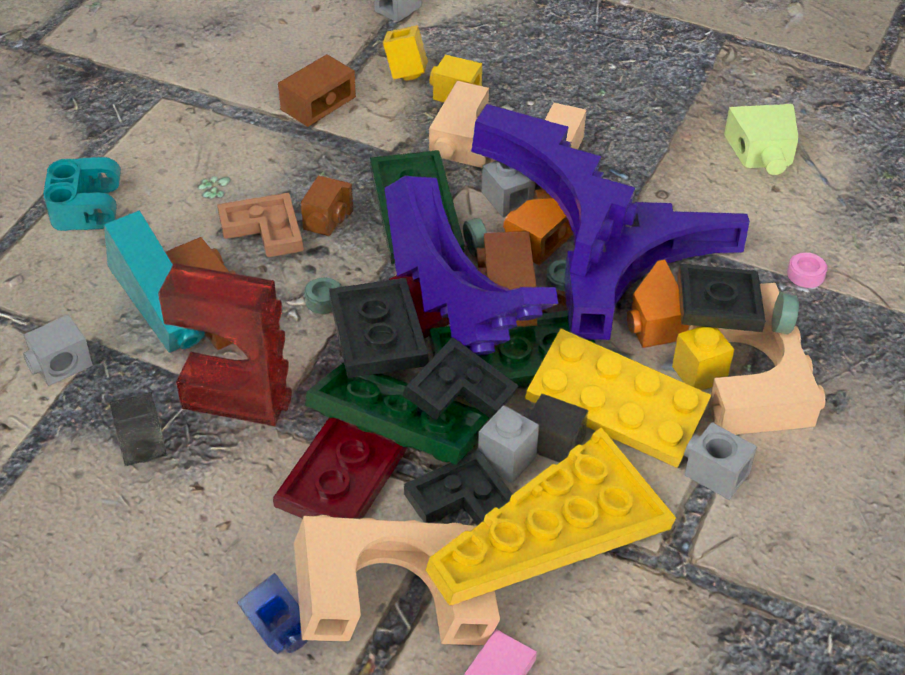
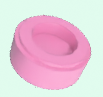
[787,253,827,288]

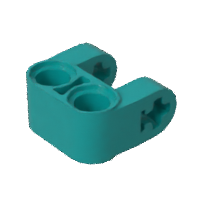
[43,157,121,231]

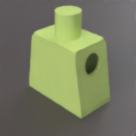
[724,104,798,175]

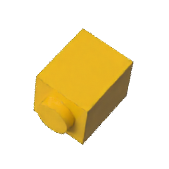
[383,25,428,81]
[429,54,482,102]
[672,326,734,391]

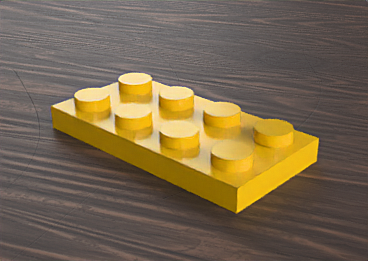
[525,329,711,468]

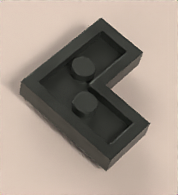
[402,337,518,420]
[404,450,513,526]

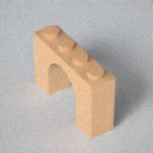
[429,81,586,168]
[689,283,825,435]
[294,515,500,645]

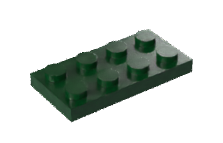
[370,150,465,264]
[429,310,596,396]
[305,362,490,465]

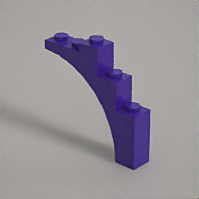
[471,104,638,277]
[385,176,558,355]
[564,202,750,340]

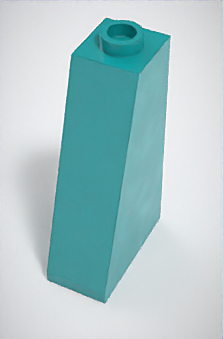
[104,210,205,353]

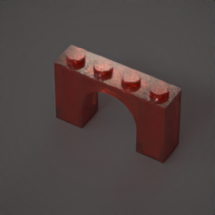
[158,263,292,426]

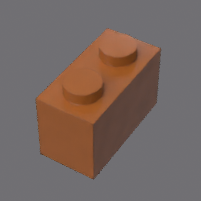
[278,54,356,127]

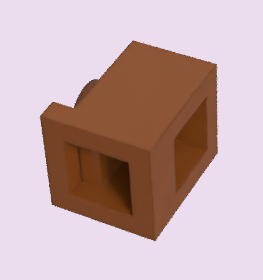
[301,175,353,236]

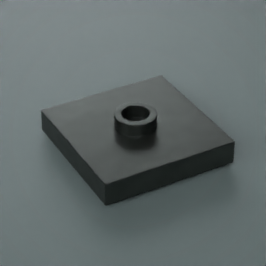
[677,264,766,332]

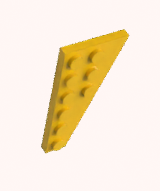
[425,427,676,606]

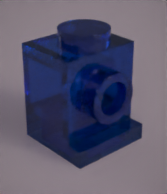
[237,573,308,654]

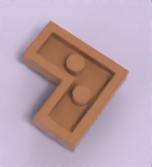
[217,193,303,257]

